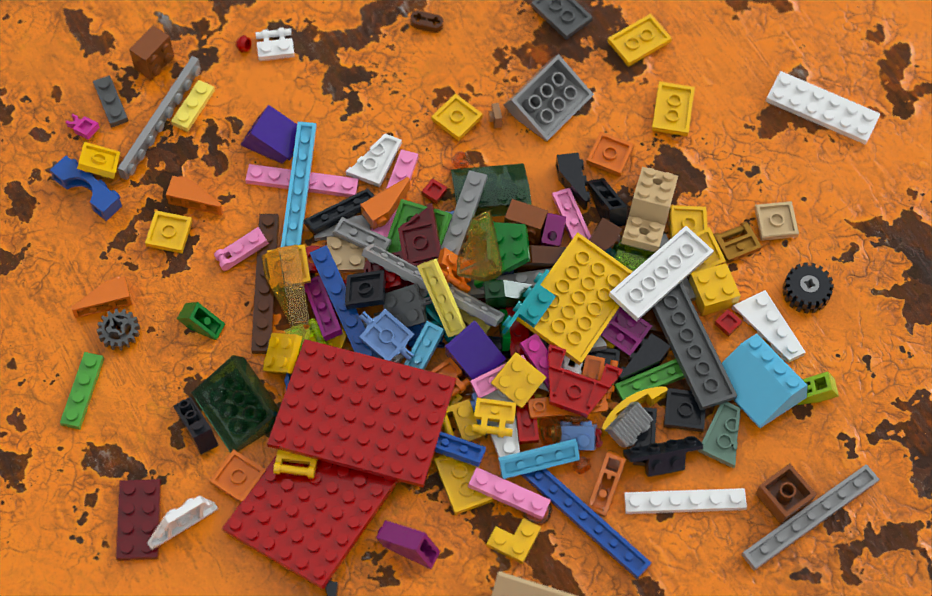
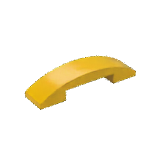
[601,386,668,437]

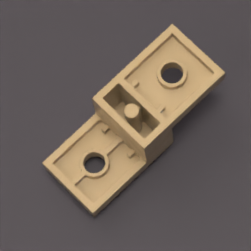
[621,167,678,252]

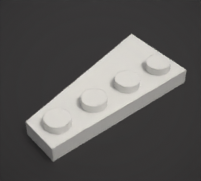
[732,290,806,363]
[473,389,520,457]

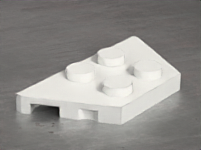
[147,496,219,550]

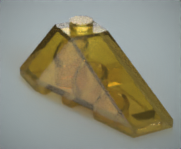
[457,210,502,281]
[261,245,310,327]

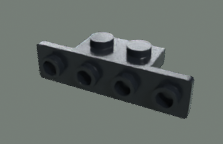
[623,436,703,477]

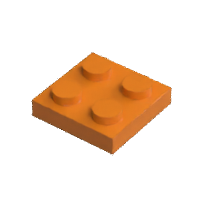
[586,131,634,177]
[210,449,266,503]

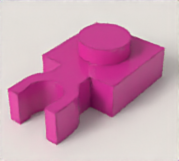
[65,114,100,140]

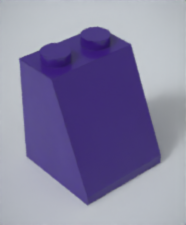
[240,105,297,164]
[445,320,506,381]

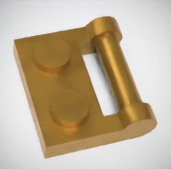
[713,221,762,263]

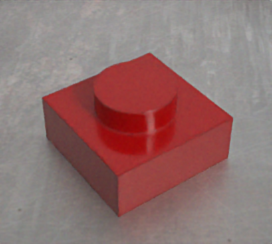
[422,178,447,204]
[714,309,742,337]

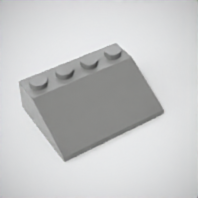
[504,54,594,141]

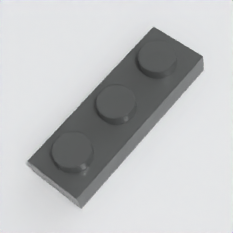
[93,75,129,128]

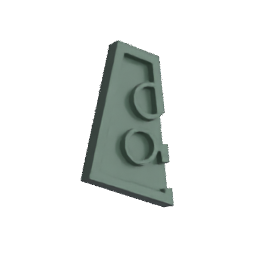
[698,402,741,468]

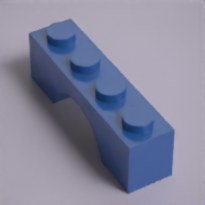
[50,155,122,221]

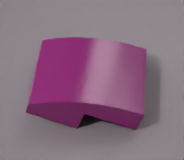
[601,307,652,356]

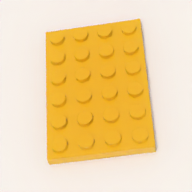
[516,232,633,365]

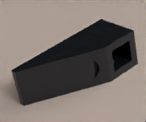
[556,152,590,210]
[617,333,671,383]
[173,397,219,455]

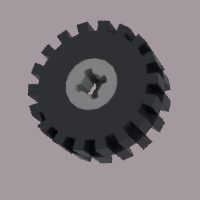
[783,262,834,314]

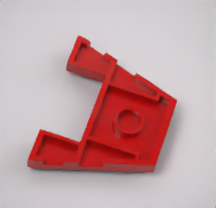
[548,344,623,418]

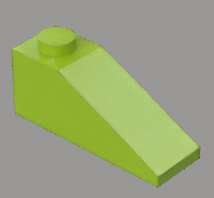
[797,372,839,405]

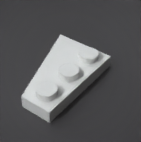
[346,134,402,187]

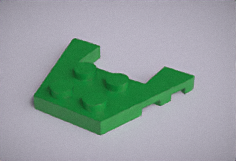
[470,221,530,289]

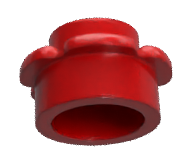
[236,35,252,53]

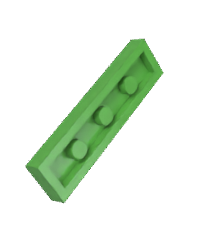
[60,352,104,430]
[614,359,685,401]

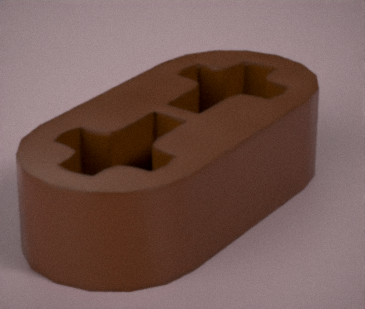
[410,11,443,33]

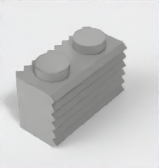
[605,402,653,447]

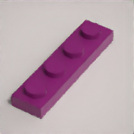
[303,275,343,342]

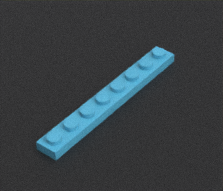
[281,122,317,248]

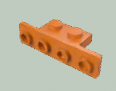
[527,394,608,419]

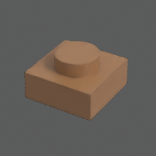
[488,103,502,128]

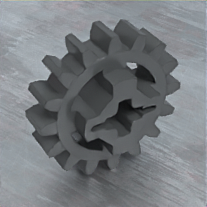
[97,309,140,350]

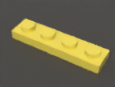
[417,258,466,337]

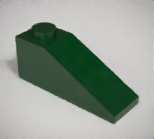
[484,280,535,309]

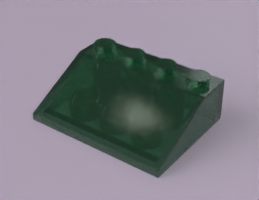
[451,163,532,218]
[191,355,279,453]

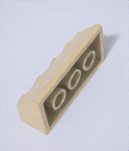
[492,571,576,596]

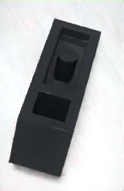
[587,178,627,227]

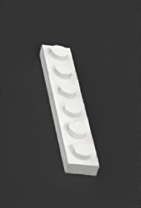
[624,488,747,514]

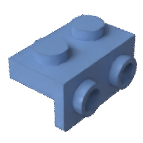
[555,420,597,450]

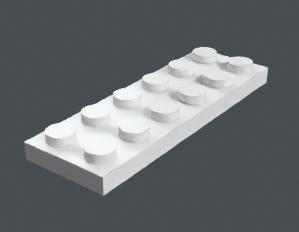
[765,71,880,145]
[608,226,714,322]

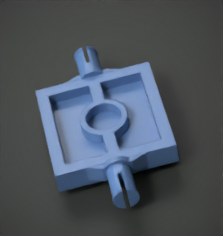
[359,309,414,361]

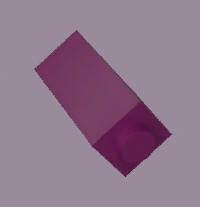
[376,520,440,569]

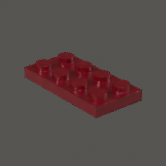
[116,479,161,561]

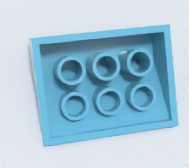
[722,333,807,428]

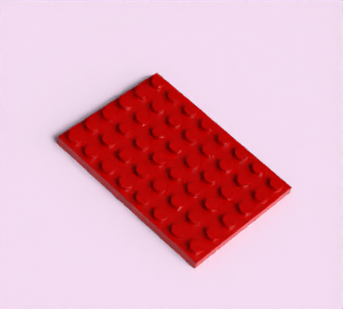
[267,339,456,488]
[222,454,399,590]

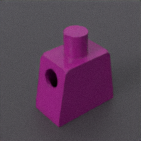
[541,213,566,247]

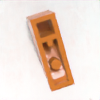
[166,176,223,215]
[360,177,410,230]
[71,276,133,318]
[588,450,627,516]

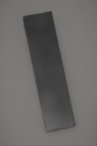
[304,189,374,235]

